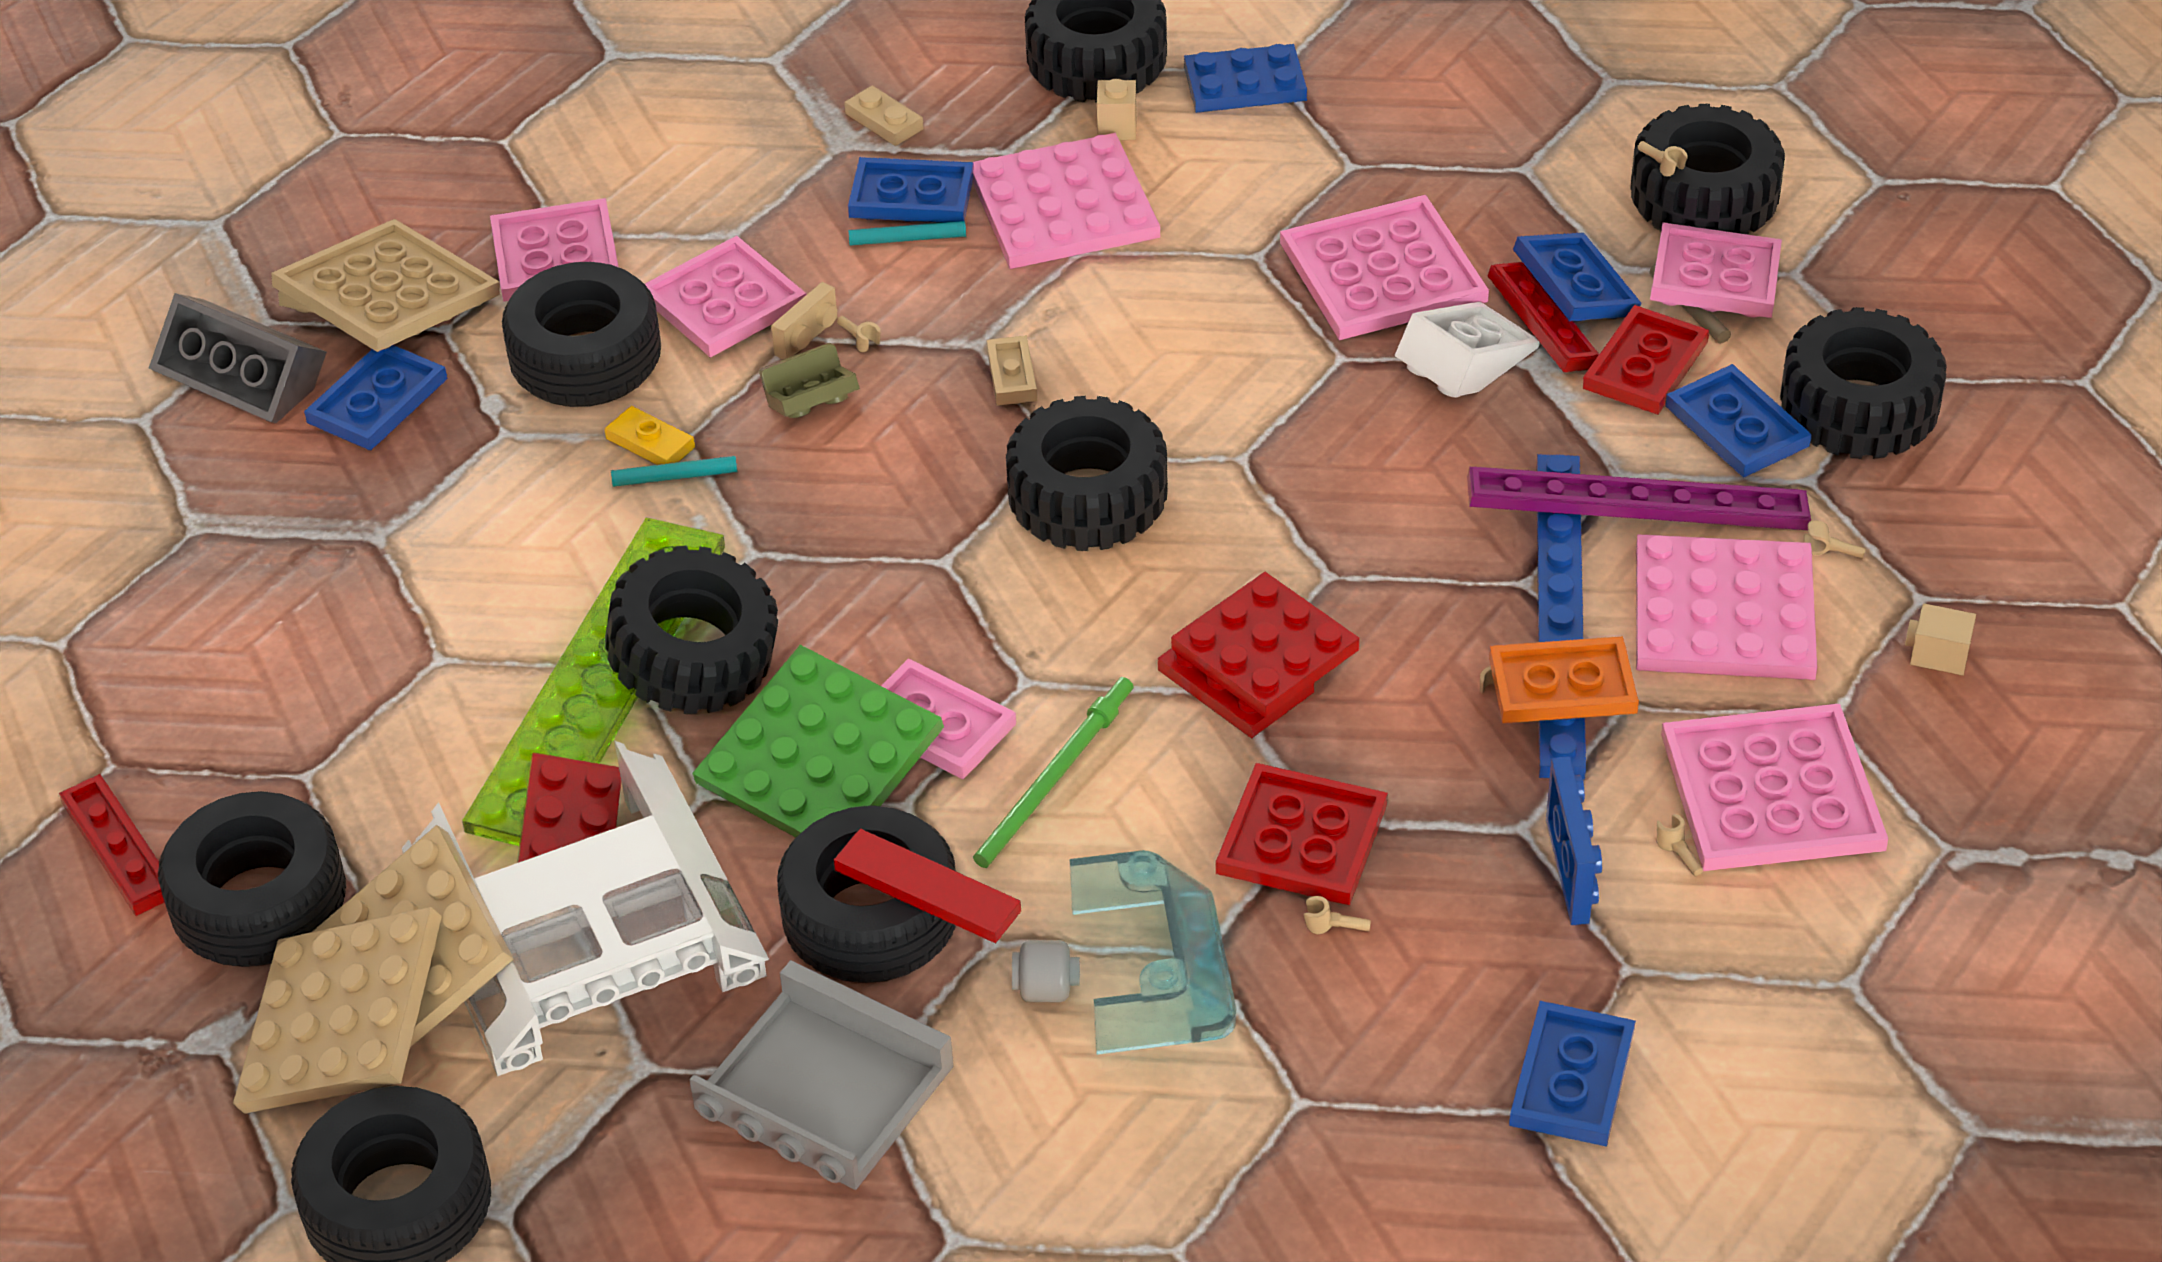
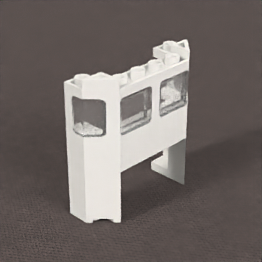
[402,741,769,1077]

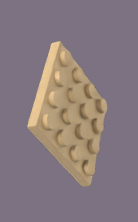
[272,219,500,352]
[312,825,514,1048]
[233,907,442,1113]

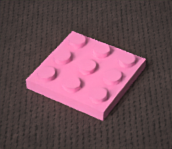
[490,198,618,302]
[1650,222,1782,318]
[645,236,806,358]

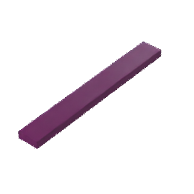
[1467,466,1811,531]

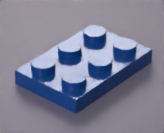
[1184,44,1307,113]
[848,157,974,223]
[1513,232,1642,321]
[304,345,448,451]
[1666,364,1811,478]
[1546,757,1602,925]
[1509,1001,1636,1147]

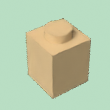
[1097,79,1137,140]
[1905,603,1976,675]

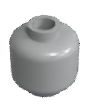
[1012,940,1080,1002]

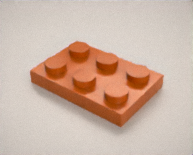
[1489,636,1639,723]

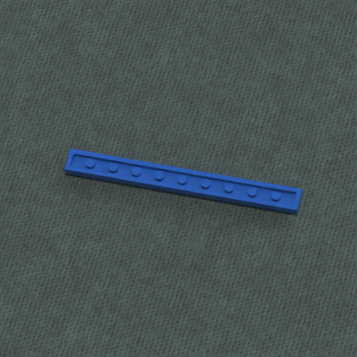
[1536,454,1586,780]

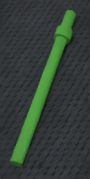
[973,677,1134,868]

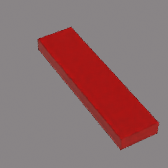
[1487,262,1599,372]
[59,774,165,916]
[834,829,1021,944]

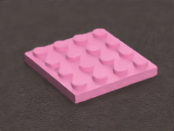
[973,133,1160,269]
[1280,195,1489,340]
[1636,534,1817,680]
[1661,704,1888,871]

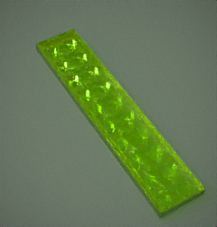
[462,517,725,846]

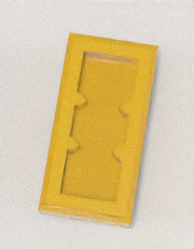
[604,405,695,465]

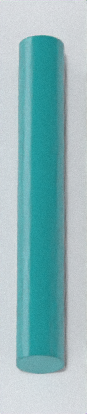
[848,221,966,246]
[611,456,738,487]

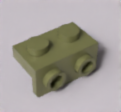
[759,343,860,418]

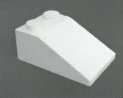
[1395,302,1540,398]

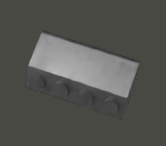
[149,293,327,423]

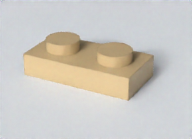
[844,85,923,146]
[771,282,838,360]
[986,335,1037,406]

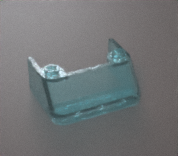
[1069,850,1236,1055]

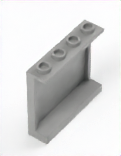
[690,960,953,1190]

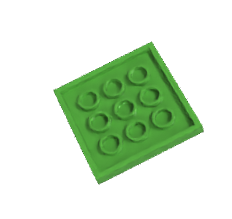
[692,645,944,837]

